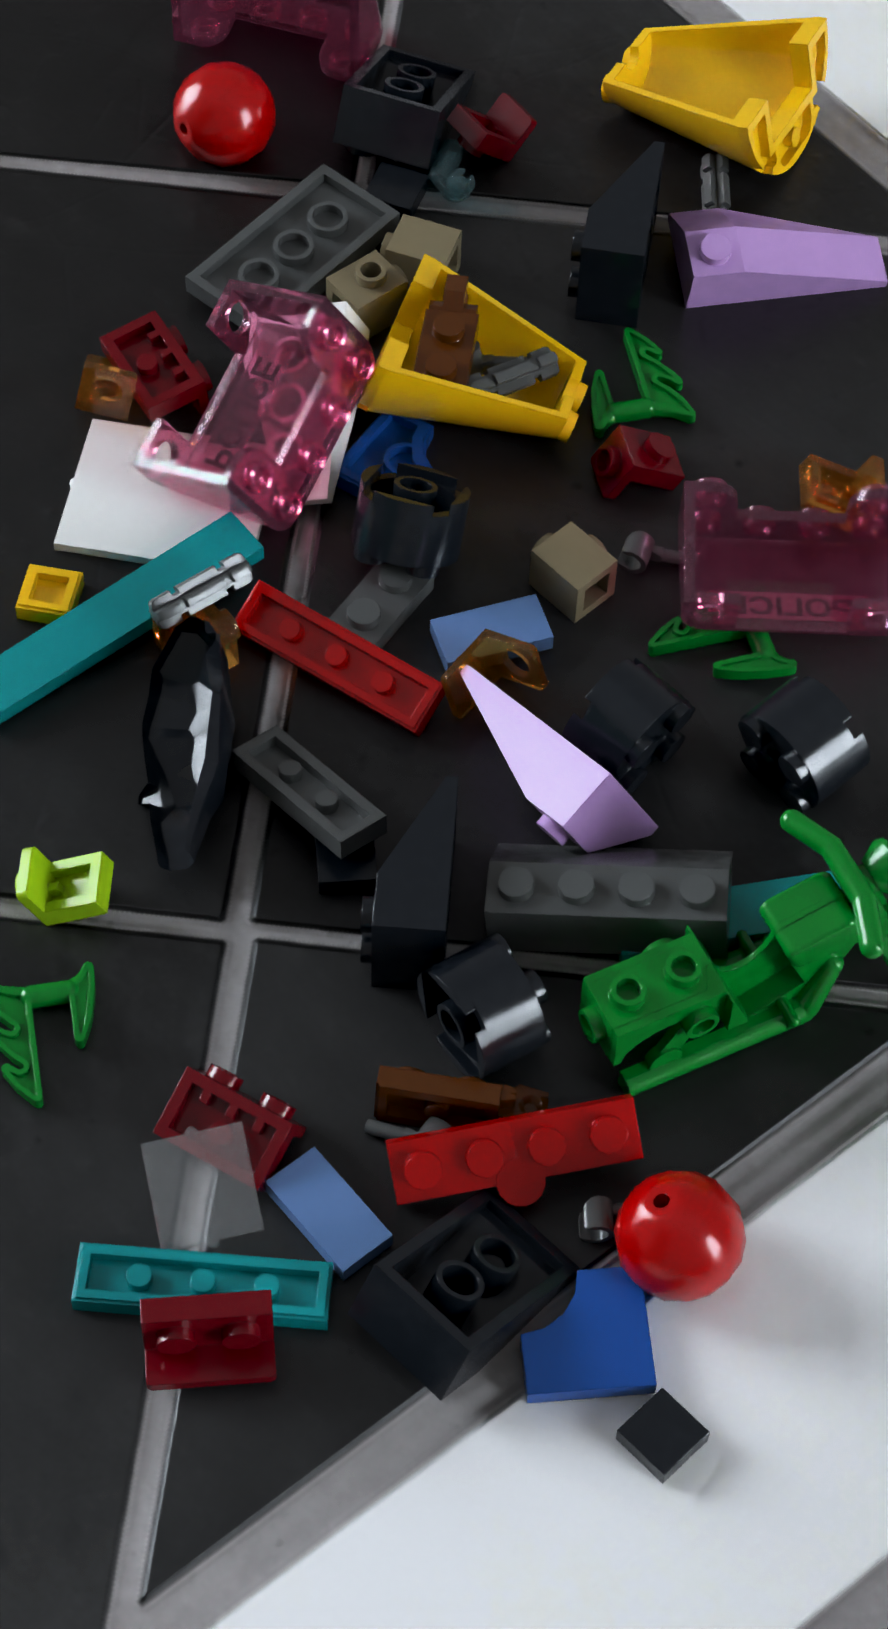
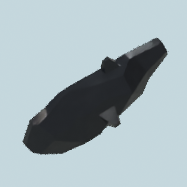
[138,616,236,871]

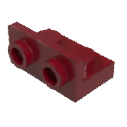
[99,310,213,422]
[152,1063,307,1192]
[140,1290,277,1391]

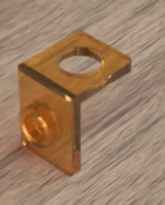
[75,354,138,421]
[441,629,548,719]

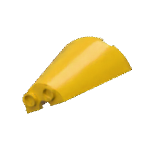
[601,17,828,175]
[357,254,588,443]

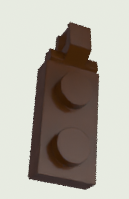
[414,274,479,386]
[374,1065,549,1127]

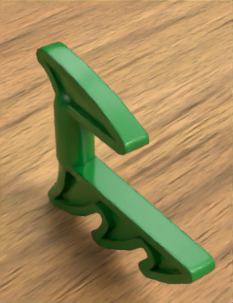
[590,327,696,438]
[648,588,797,680]
[0,961,96,1108]

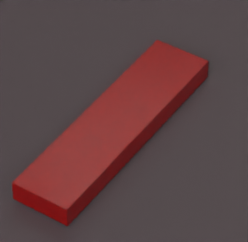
[230,580,448,737]

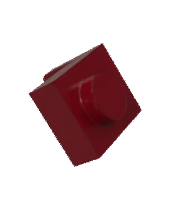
[446,93,537,163]
[591,424,685,500]

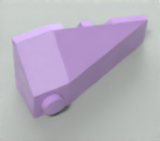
[668,208,888,308]
[460,664,659,853]

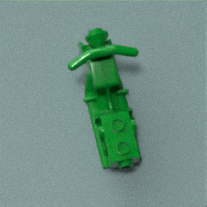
[578,809,888,1096]

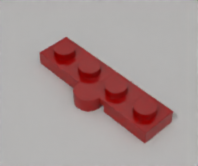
[385,1093,644,1206]

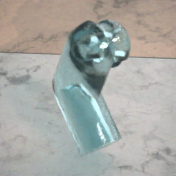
[428,139,475,203]

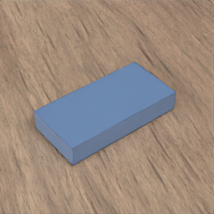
[430,594,554,675]
[265,1146,393,1281]

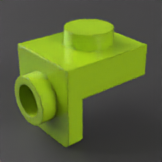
[15,846,114,926]

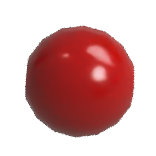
[173,61,276,167]
[614,1171,746,1302]

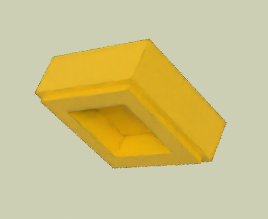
[15,564,85,624]

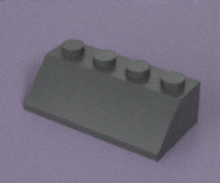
[484,843,733,959]

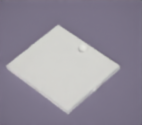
[53,419,273,564]

